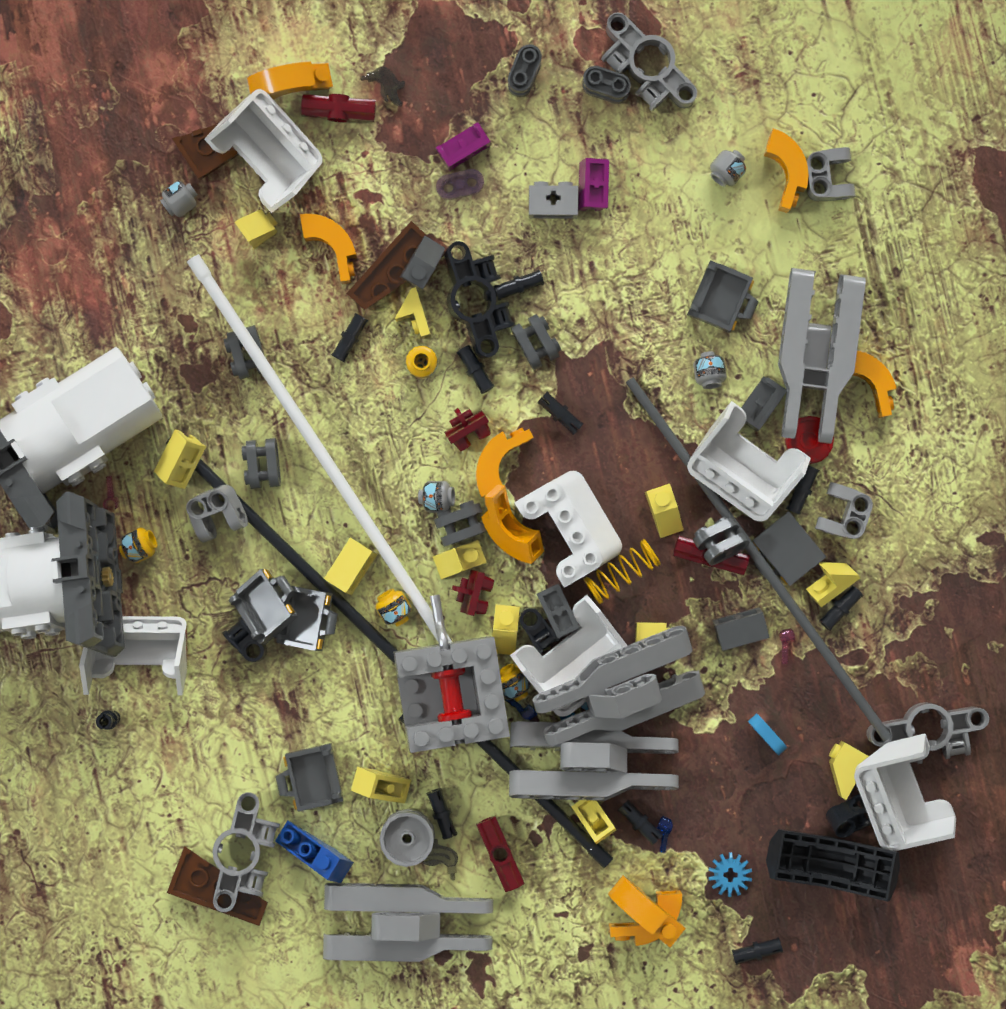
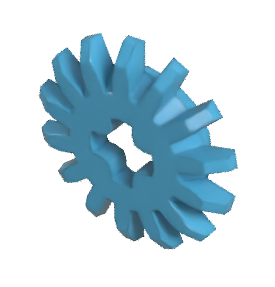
[708,852,752,897]

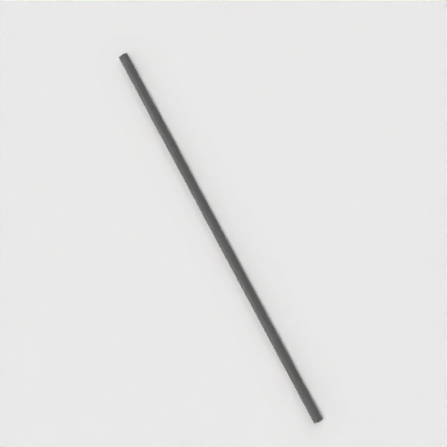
[626,377,892,742]

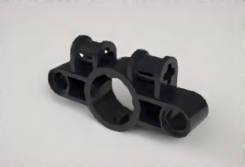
[444,241,515,359]

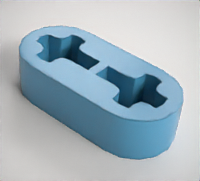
[748,713,788,756]

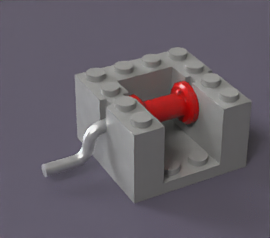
[393,595,510,753]

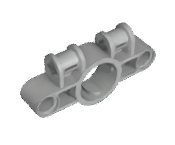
[601,12,697,111]
[866,702,989,764]
[213,792,280,912]

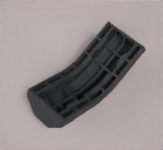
[766,829,900,902]

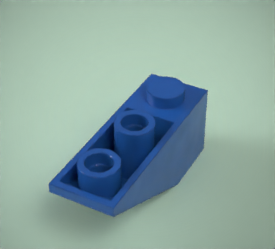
[275,820,354,883]

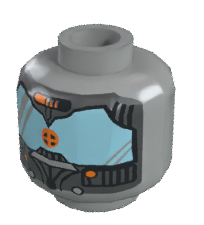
[710,150,746,187]
[160,181,198,217]
[693,351,727,389]
[418,481,455,513]

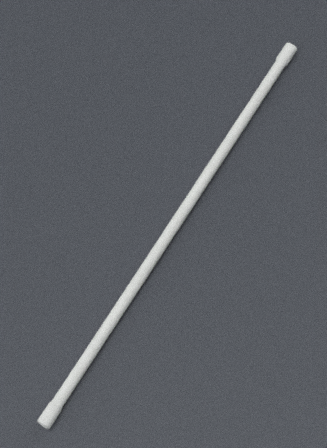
[187,254,452,643]

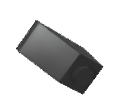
[400,235,445,290]

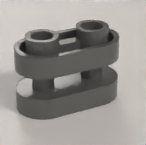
[508,44,542,97]
[582,66,631,104]
[511,314,561,370]
[223,325,265,380]
[242,438,281,489]
[434,500,487,547]
[693,517,750,566]

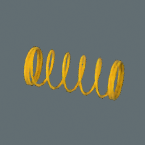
[583,539,661,604]

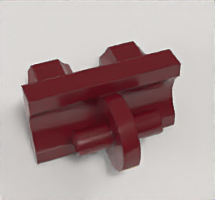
[444,408,491,451]
[451,570,494,616]

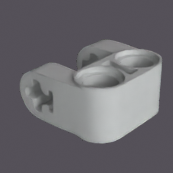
[806,147,856,201]
[815,482,873,539]
[186,485,248,543]

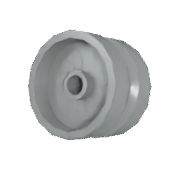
[379,808,435,867]

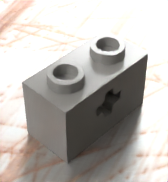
[529,181,578,219]

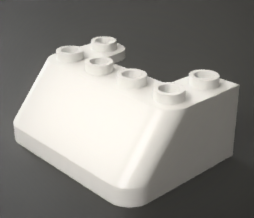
[204,89,322,213]
[687,401,811,521]
[514,471,622,588]
[510,595,627,717]
[854,734,956,851]

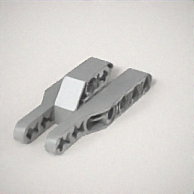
[778,268,866,444]
[532,626,705,746]
[509,721,679,801]
[323,883,493,962]

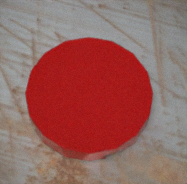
[785,416,834,464]

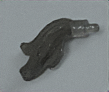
[360,67,405,107]
[423,839,458,881]

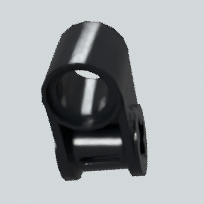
[519,607,560,654]
[222,616,267,662]
[826,794,871,838]

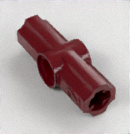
[301,94,376,123]
[673,536,750,576]
[476,815,525,892]

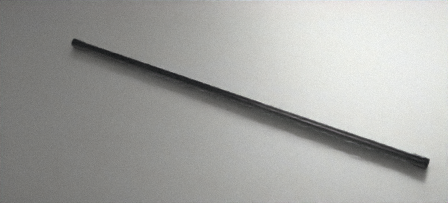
[166,437,613,868]

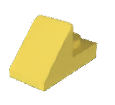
[395,287,431,339]
[433,540,486,579]
[806,562,860,607]
[492,604,520,655]
[571,800,616,844]

